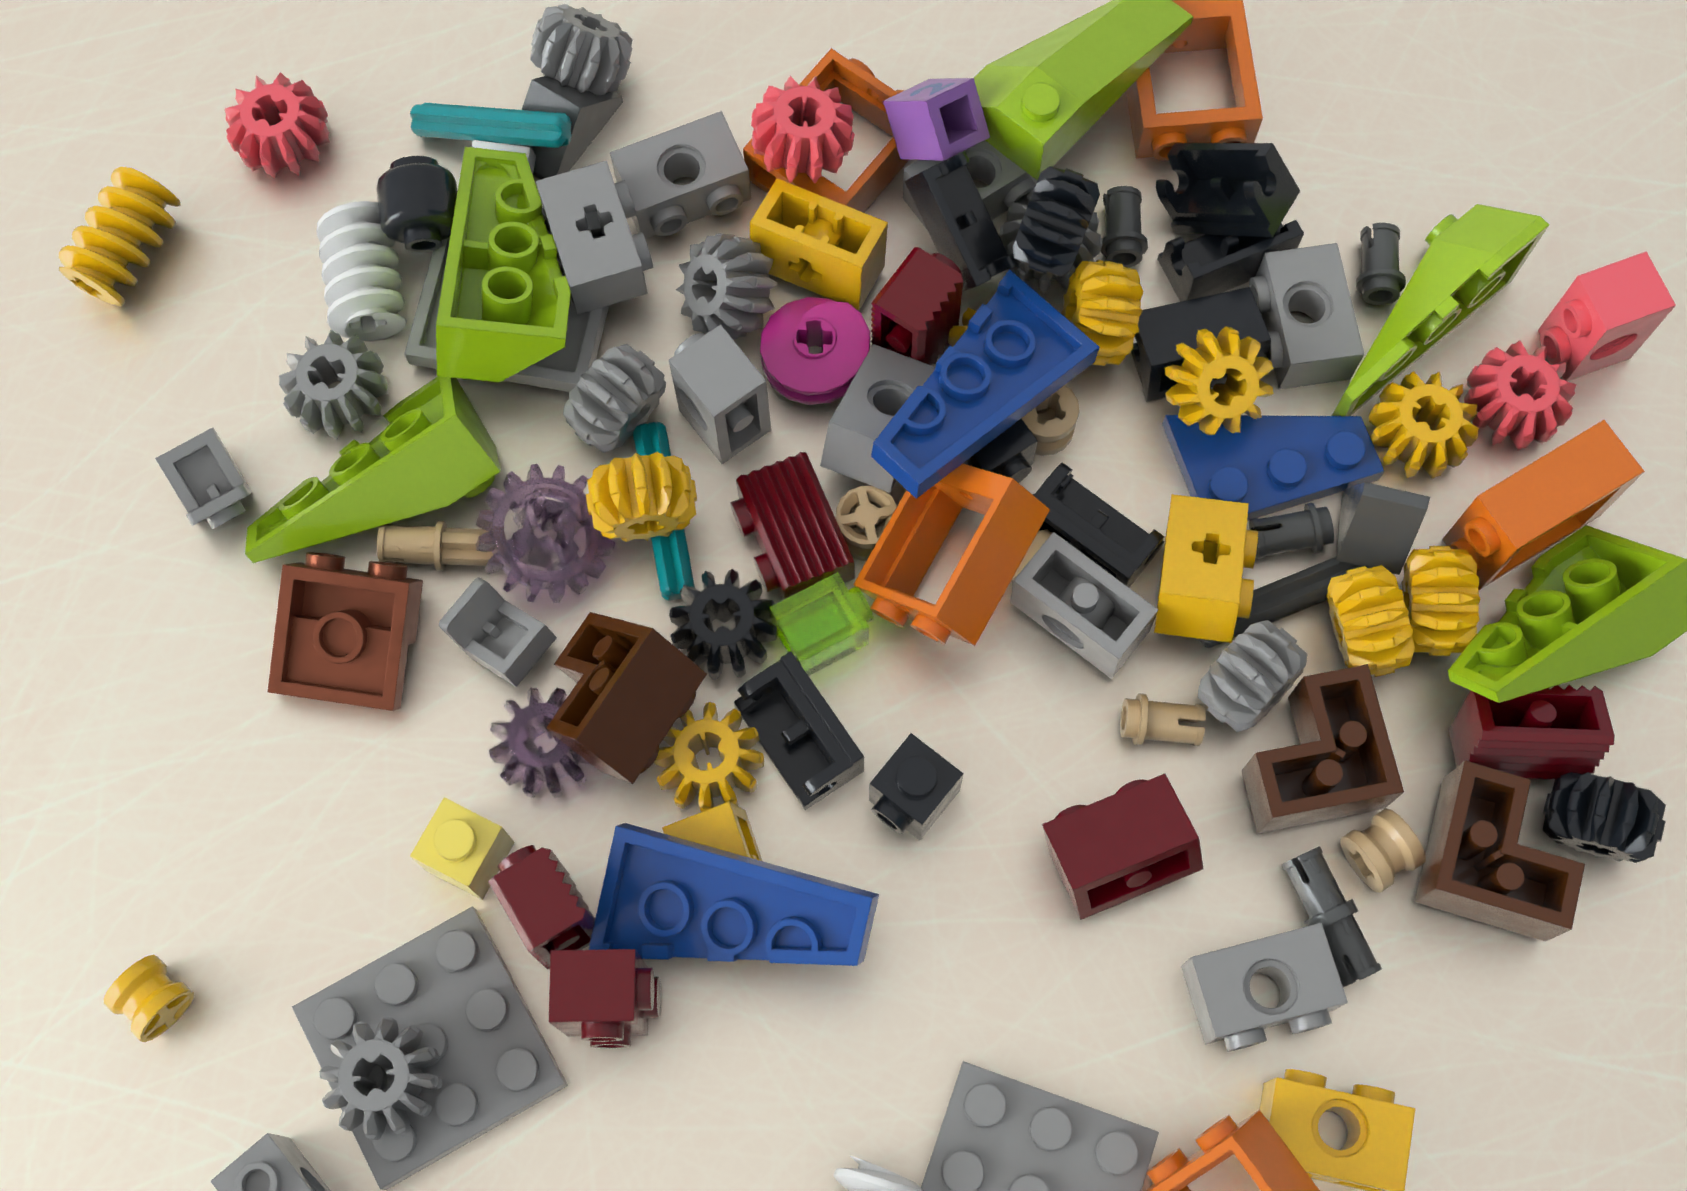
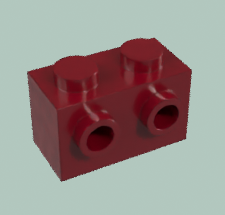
[1042,774,1203,920]
[549,949,661,1048]

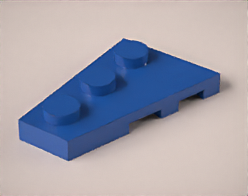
[1162,415,1385,521]

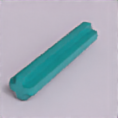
[410,103,572,148]
[633,422,695,601]

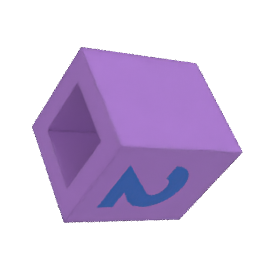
[883,78,990,161]

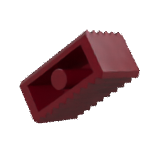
[870,247,963,365]
[730,452,855,606]
[1449,685,1615,779]
[488,845,595,969]

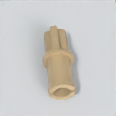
[377,521,507,571]

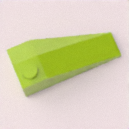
[974,0,1193,181]
[436,147,571,382]
[1332,204,1549,416]
[245,376,501,563]
[1448,525,1687,703]

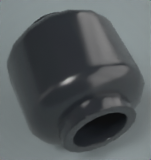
[376,156,458,253]

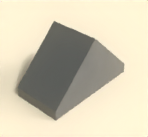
[511,76,623,180]
[1336,482,1430,575]

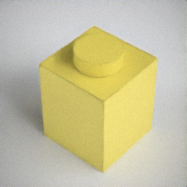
[410,797,515,900]

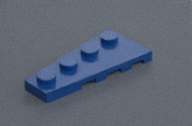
[871,270,1099,499]
[588,823,879,966]

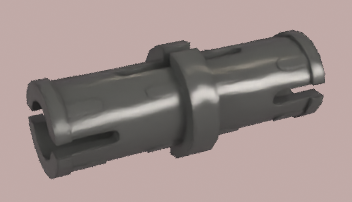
[1281,846,1382,987]

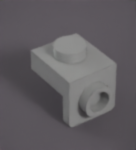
[155,428,252,529]
[439,577,557,687]

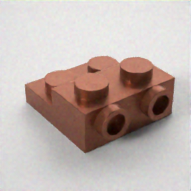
[267,552,423,711]

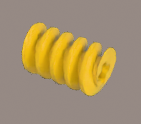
[58,167,181,307]

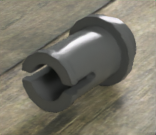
[1101,186,1148,268]
[1356,223,1406,305]
[1249,503,1334,559]

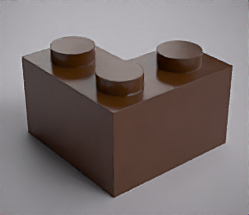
[546,612,707,784]
[1241,664,1404,834]
[1415,760,1585,942]

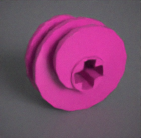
[760,297,870,405]

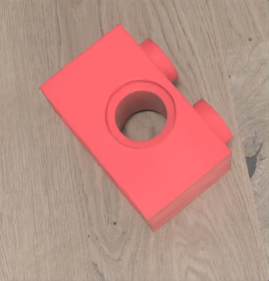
[1538,251,1676,381]

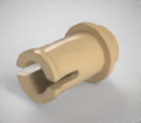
[1120,693,1206,746]

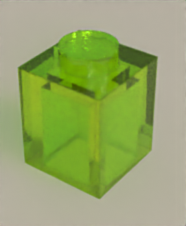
[769,572,874,676]

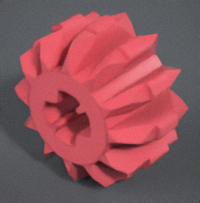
[225,72,330,179]
[751,75,855,183]
[1464,340,1577,451]

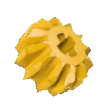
[1061,260,1144,366]
[1164,326,1274,435]
[1369,371,1479,479]
[586,452,697,542]
[1401,546,1481,656]
[1326,565,1415,677]
[654,702,764,812]

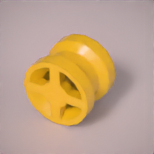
[103,954,194,1042]

